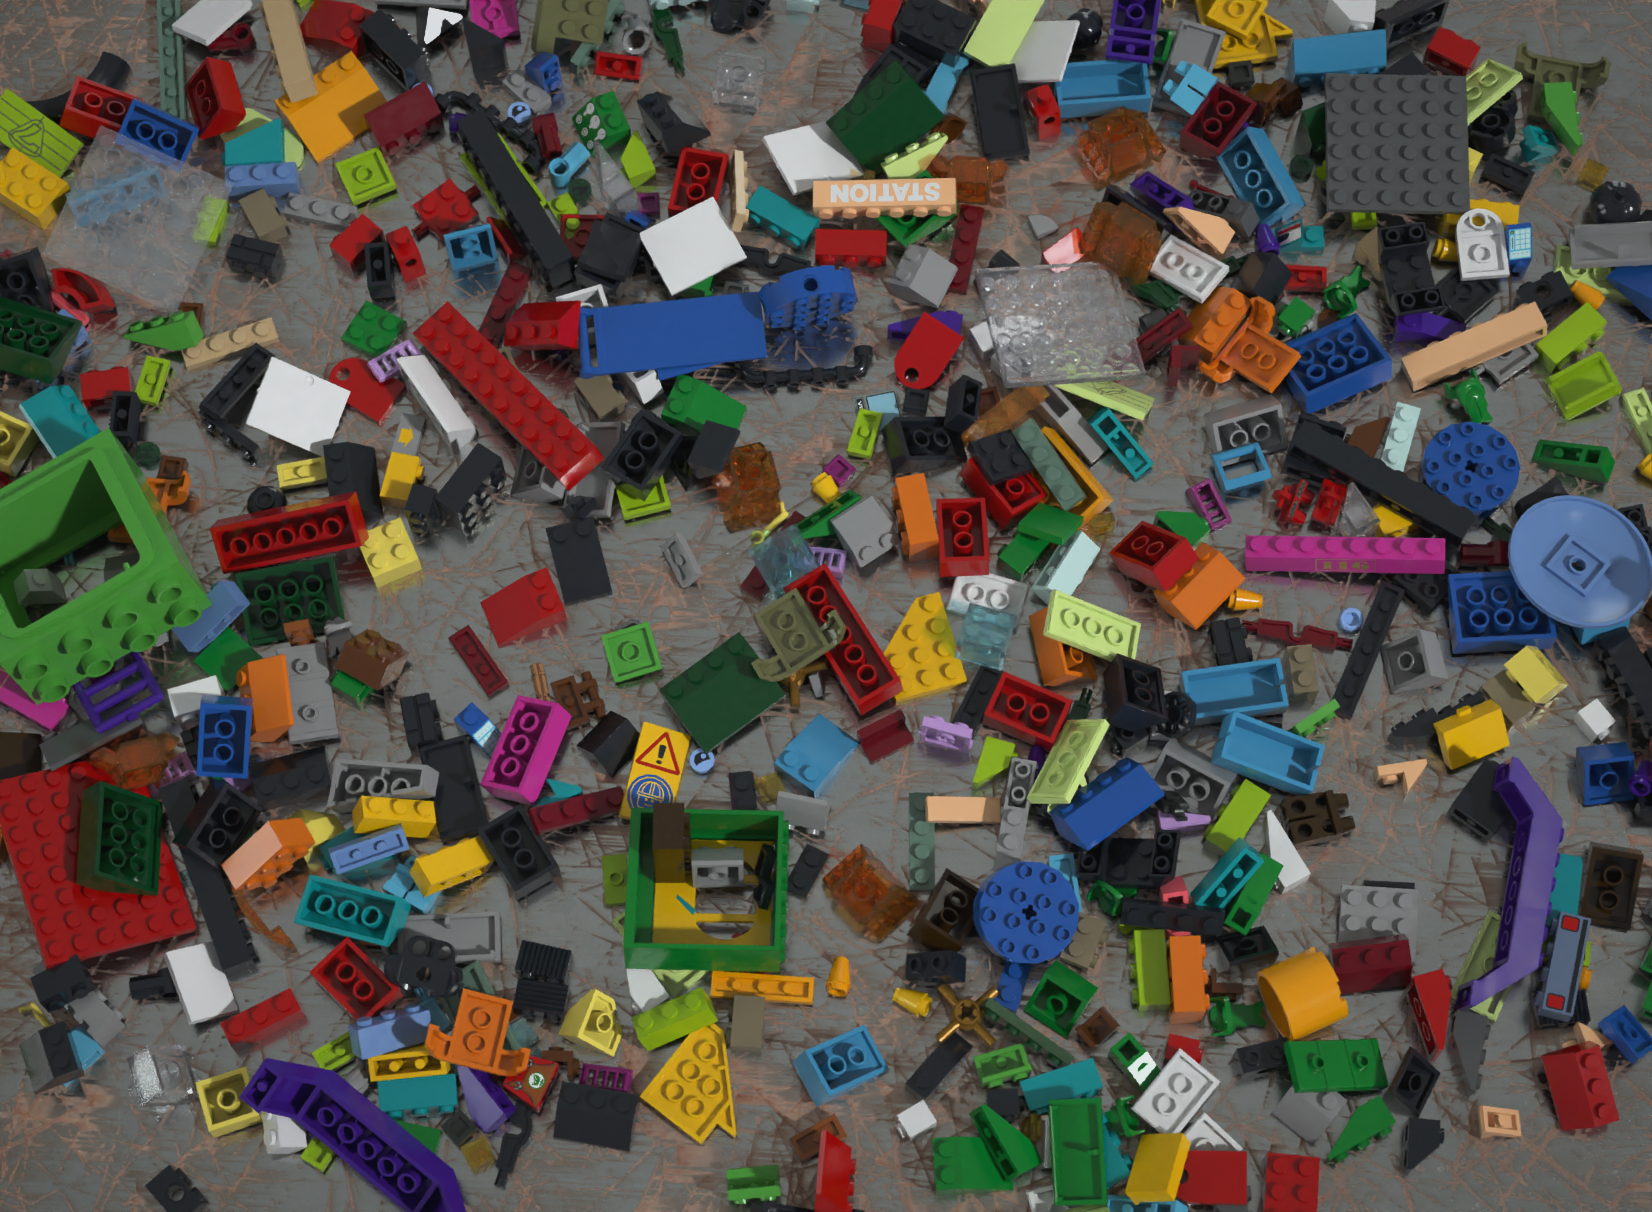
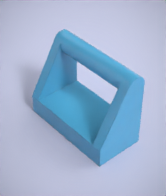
[1211,442,1272,492]

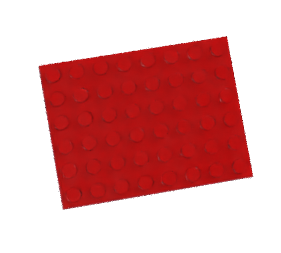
[0,749,196,970]

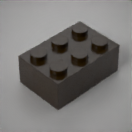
[652,803,691,883]

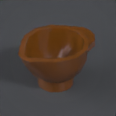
[929,113,966,146]

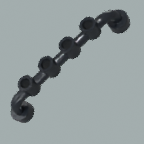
[434,91,543,176]
[735,345,873,389]

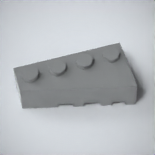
[327,758,439,814]
[31,960,126,1048]

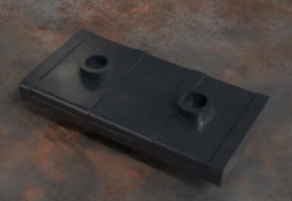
[969,63,1030,162]
[418,735,489,842]

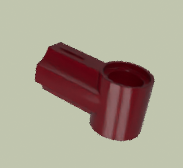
[208,23,256,53]
[531,112,562,160]
[1459,540,1509,569]

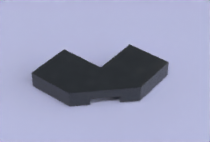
[753,843,777,910]

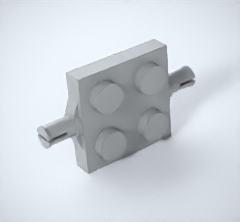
[1468,343,1539,385]

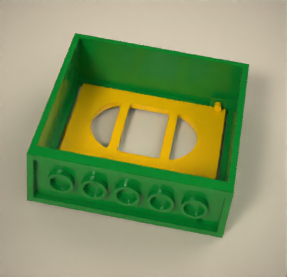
[623,808,789,972]

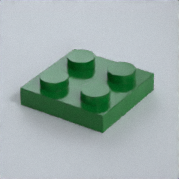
[341,300,407,358]

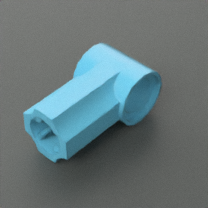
[549,142,590,188]

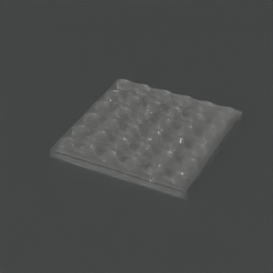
[42,125,234,313]
[975,261,1146,388]

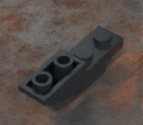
[1388,691,1485,745]

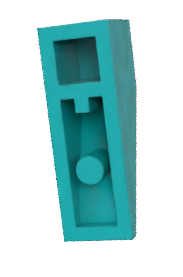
[1087,406,1154,479]

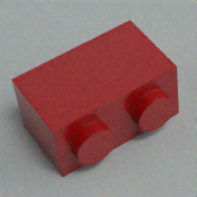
[1423,27,1481,76]
[329,214,386,272]
[80,366,134,410]

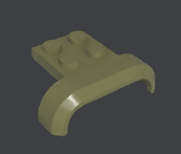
[531,0,609,56]
[1514,42,1610,123]
[751,588,846,682]

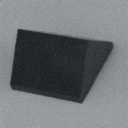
[462,18,508,73]
[1230,252,1293,306]
[687,420,741,479]
[576,711,639,779]
[1215,925,1279,975]
[1382,1047,1440,1118]

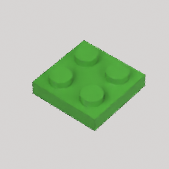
[601,622,663,684]
[1288,698,1340,737]

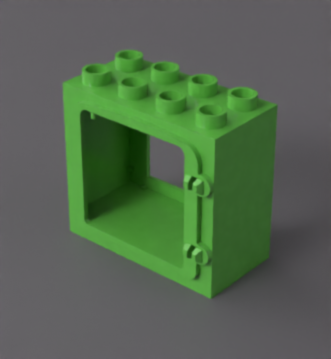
[0,428,212,705]

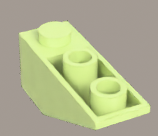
[881,132,948,179]

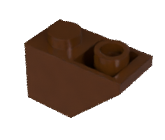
[1245,83,1281,125]

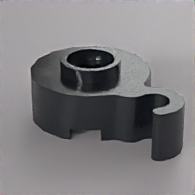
[1468,89,1518,151]

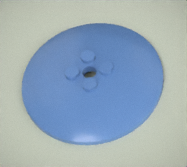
[1508,495,1652,629]

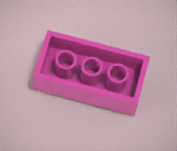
[480,695,572,806]

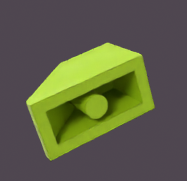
[619,130,656,189]
[972,736,1018,790]

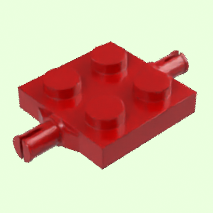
[411,179,481,243]

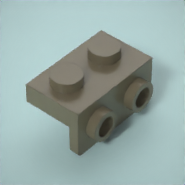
[1059,912,1108,974]

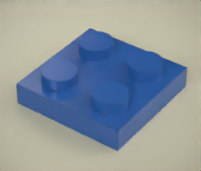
[1598,1005,1652,1064]

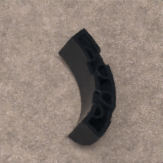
[26,51,131,130]

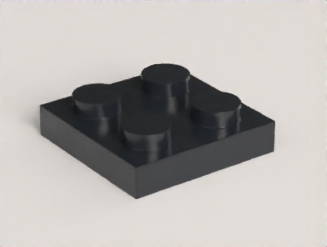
[968,429,1034,486]

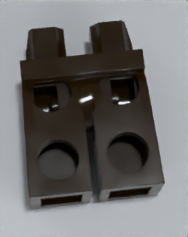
[1279,790,1355,850]

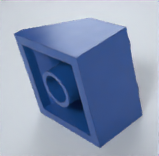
[1576,742,1634,806]

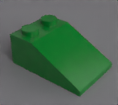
[875,170,958,248]
[661,374,747,436]
[931,1136,1013,1196]

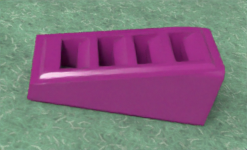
[1185,478,1232,532]
[579,1063,634,1094]

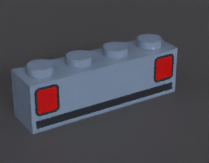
[1535,911,1591,1022]

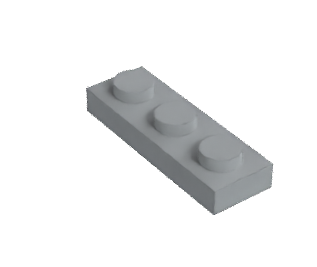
[283,192,358,230]

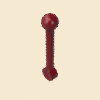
[1189,179,1234,198]

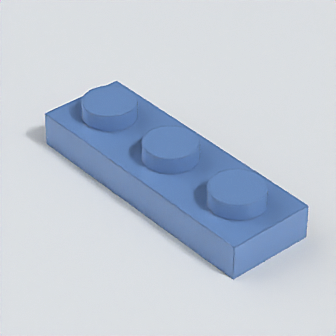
[328,823,410,874]

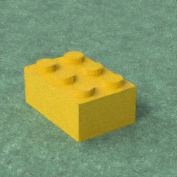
[0,147,71,230]

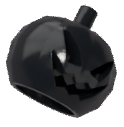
[1589,180,1642,224]

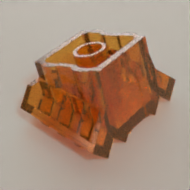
[1074,106,1166,186]
[930,154,1010,205]
[1079,201,1163,285]
[712,442,781,527]
[86,732,180,790]
[822,843,920,939]

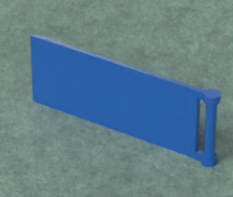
[578,292,767,379]

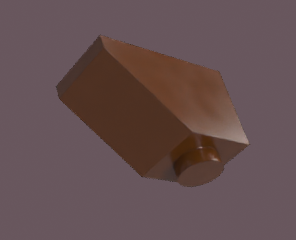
[1344,416,1391,458]

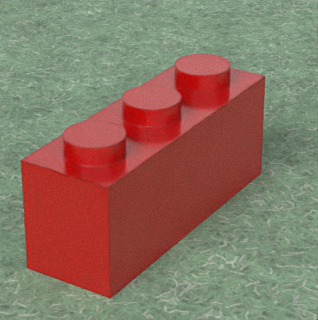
[815,229,887,268]
[220,988,305,1052]

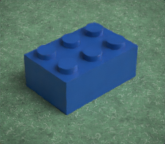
[196,695,253,779]

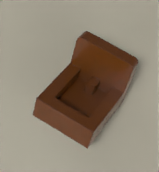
[1272,77,1303,117]
[1205,968,1243,1002]
[1075,1007,1120,1048]
[542,1047,579,1081]

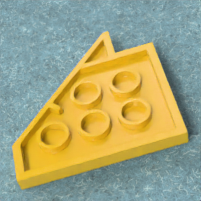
[1194,0,1293,69]
[883,592,967,703]
[640,1023,737,1145]

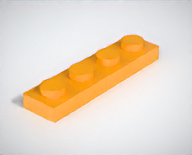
[710,971,814,1005]

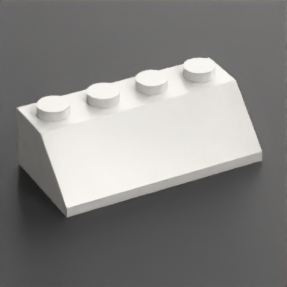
[397,355,478,452]

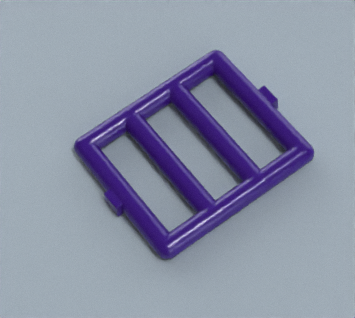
[72,651,164,733]

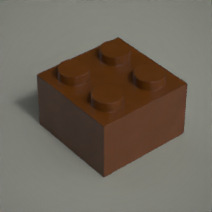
[336,629,409,691]

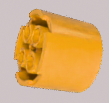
[1256,947,1348,1041]

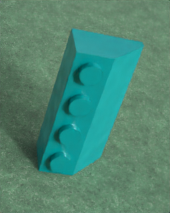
[18,385,100,459]
[293,874,412,947]

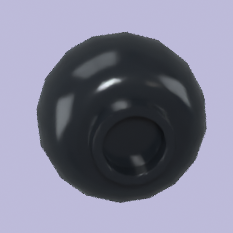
[1067,8,1103,51]
[247,486,288,513]

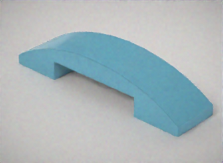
[925,53,972,113]

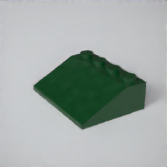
[825,60,945,179]
[0,297,82,384]
[235,553,346,646]
[659,632,786,754]
[76,781,163,896]

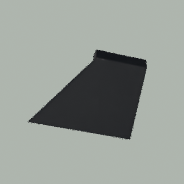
[669,435,699,492]

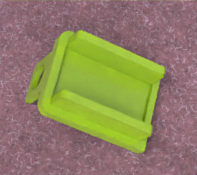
[1545,352,1622,421]

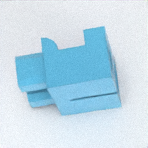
[1162,60,1219,115]
[382,855,441,915]

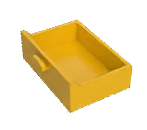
[1433,699,1510,770]
[1125,1133,1191,1205]

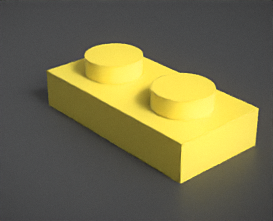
[276,457,327,491]

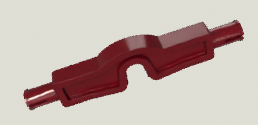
[1242,618,1353,651]

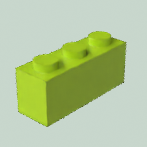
[1534,302,1607,374]
[1203,779,1271,857]
[1128,929,1171,1011]
[631,987,718,1051]

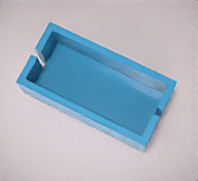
[1052,59,1151,118]
[1179,658,1289,726]
[1211,711,1325,796]

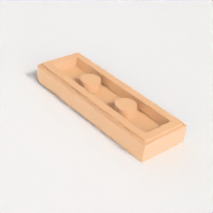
[925,796,1001,824]

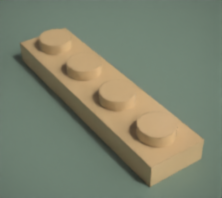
[729,150,749,232]
[181,317,280,371]

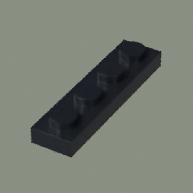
[199,343,276,422]
[1120,897,1225,936]

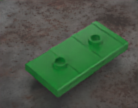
[1283,1038,1389,1093]
[1048,1097,1108,1206]

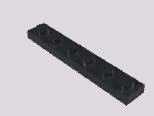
[1332,580,1405,720]

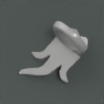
[621,11,652,55]
[323,617,353,672]
[339,1058,378,1094]

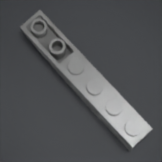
[990,341,1108,464]
[993,757,1037,872]

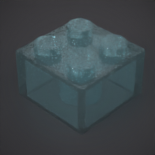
[748,524,820,594]
[954,603,1017,671]

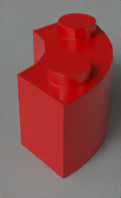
[51,268,115,313]

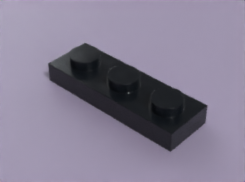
[198,410,263,462]
[951,662,1003,738]

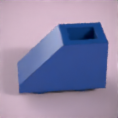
[524,52,562,93]

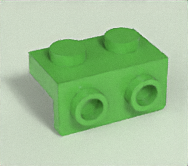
[973,1043,1032,1090]
[726,1164,781,1204]

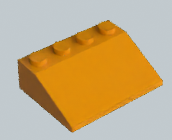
[274,51,387,164]
[1025,426,1114,547]

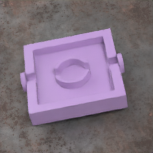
[918,716,973,754]

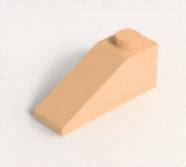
[1163,207,1235,256]

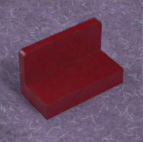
[1167,345,1200,387]
[857,709,914,763]

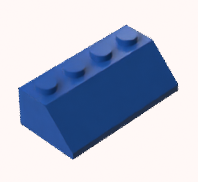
[1050,757,1165,851]

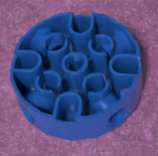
[759,265,858,331]
[1418,422,1520,521]
[973,861,1079,964]

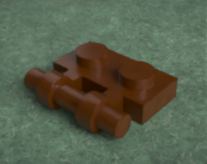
[550,671,606,730]

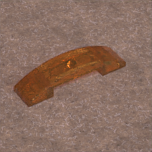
[961,376,1051,446]
[230,881,298,953]

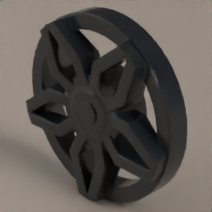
[1156,691,1196,739]

